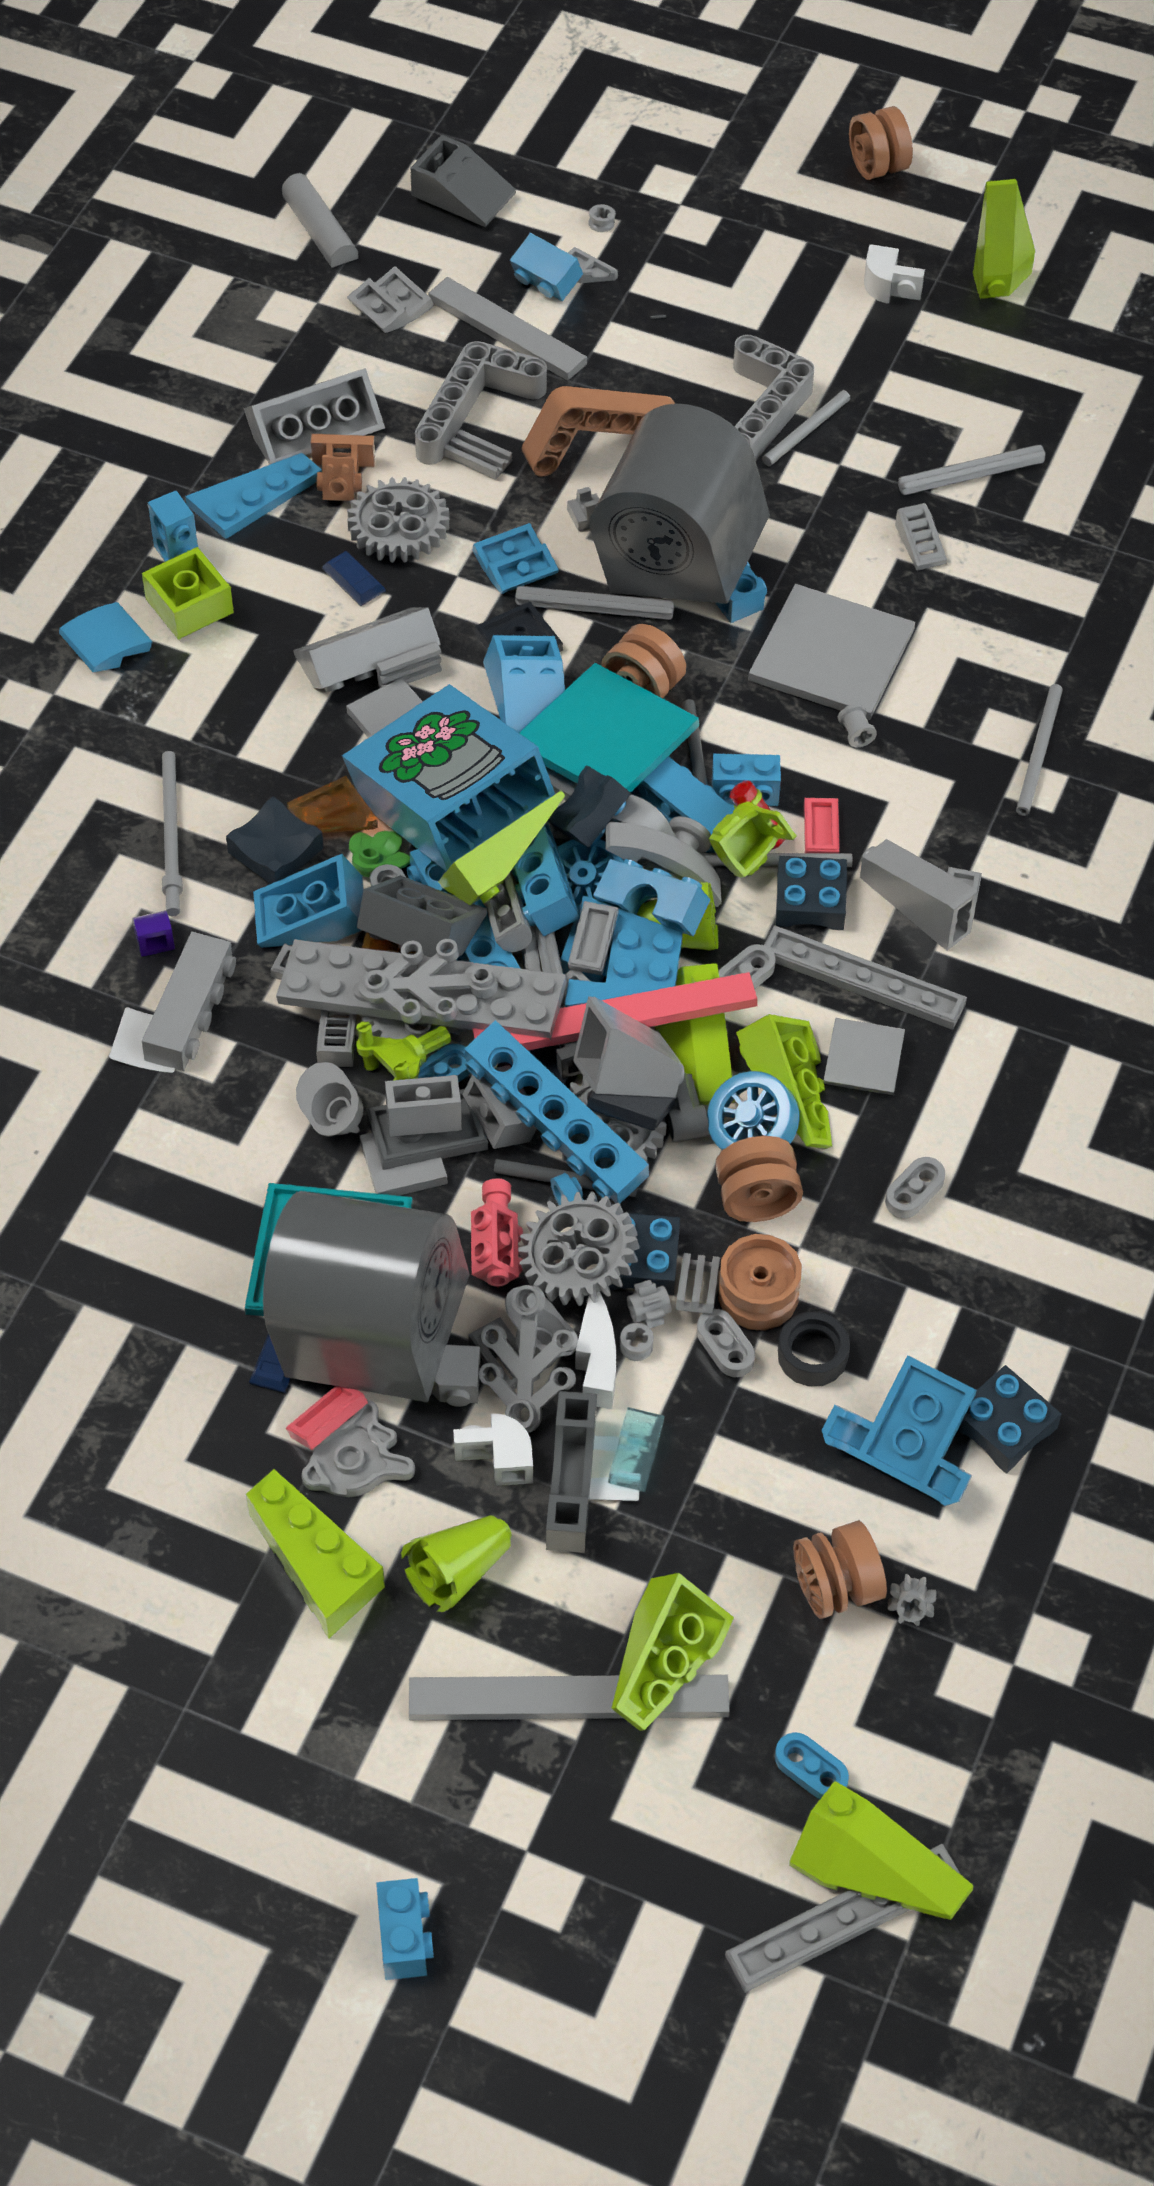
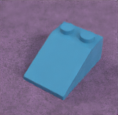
[253,854,364,948]

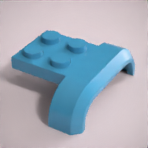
[822,1355,977,1506]

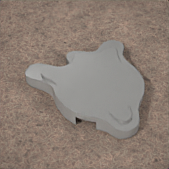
[302,1400,415,1497]

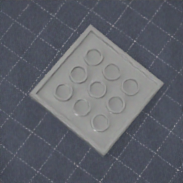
[748,584,915,720]

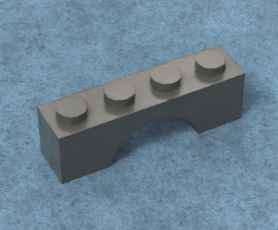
[546,1391,597,1553]

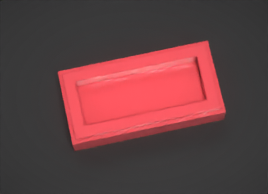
[804,798,839,853]
[286,1386,368,1450]

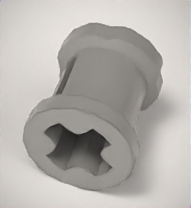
[838,703,877,748]

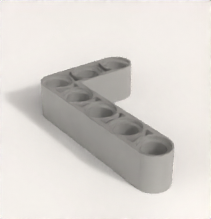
[733,335,814,460]
[415,341,547,465]

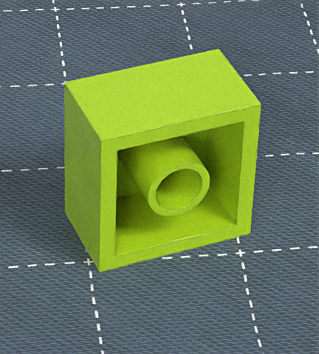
[142,547,234,639]

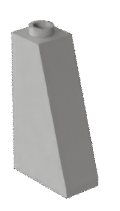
[860,839,978,951]

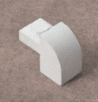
[864,244,925,304]
[453,1414,533,1486]

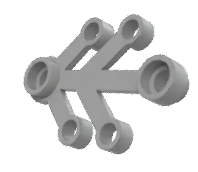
[359,939,498,1024]
[479,1285,578,1433]

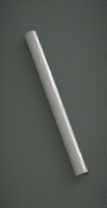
[1016,684,1063,816]

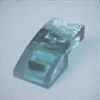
[608,1407,665,1492]

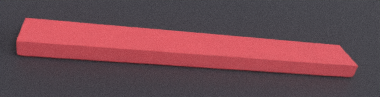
[472,972,758,1050]

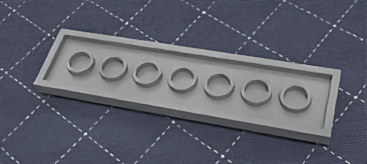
[276,939,567,1040]

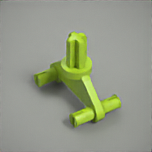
[356,1022,451,1081]

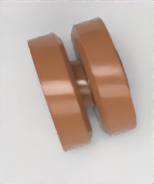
[849,106,913,180]
[602,624,686,698]
[715,1136,803,1222]
[718,1234,802,1330]

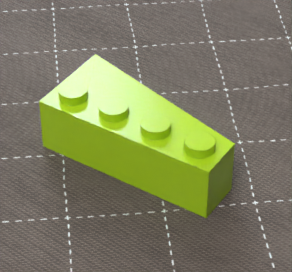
[246,1469,385,1639]

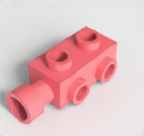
[471,1179,523,1287]

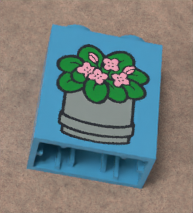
[342,684,555,871]

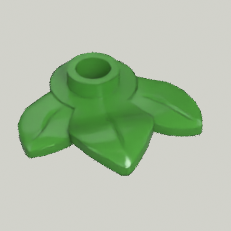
[349,831,410,877]

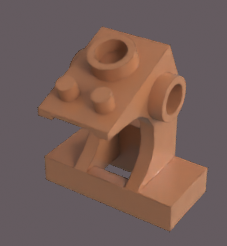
[311,434,375,501]

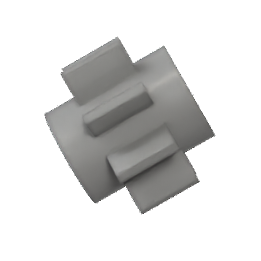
[627,1280,671,1328]
[888,1574,937,1626]

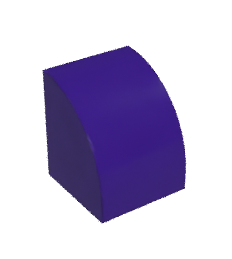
[132,910,175,957]

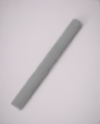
[762,390,850,466]

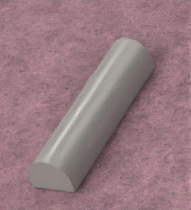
[282,173,358,267]
[485,871,532,952]

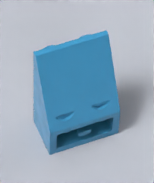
[483,635,565,733]

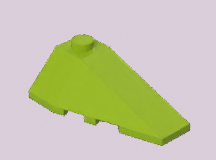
[973,179,1036,299]
[438,790,565,905]
[653,963,735,1106]
[736,1014,832,1149]
[611,1573,734,1731]
[789,1781,973,1920]

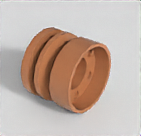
[793,1520,887,1619]

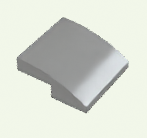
[347,266,434,333]
[824,1018,905,1095]

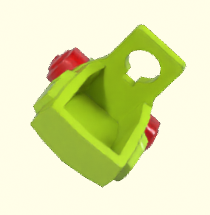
[708,780,797,878]

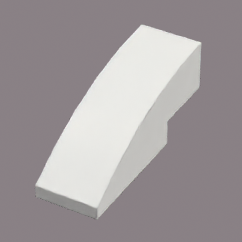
[575,1291,616,1409]

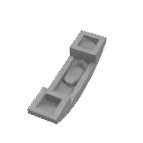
[606,822,721,907]

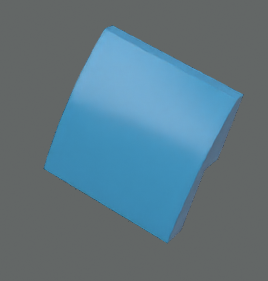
[472,523,559,594]
[59,602,152,672]

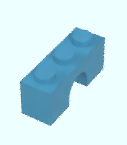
[593,859,710,936]

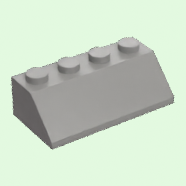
[244,368,385,465]
[293,608,441,692]

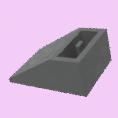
[410,135,516,227]

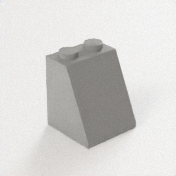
[573,997,684,1098]

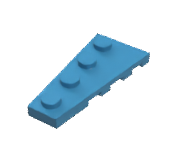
[185,453,322,539]

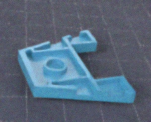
[565,896,682,1007]

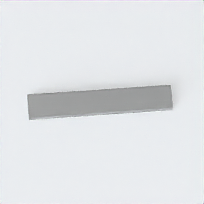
[428,277,587,381]
[764,925,967,1030]
[725,1844,961,1993]

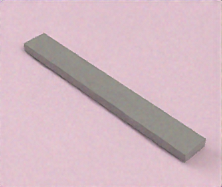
[409,1675,729,1720]

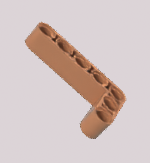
[522,386,675,477]

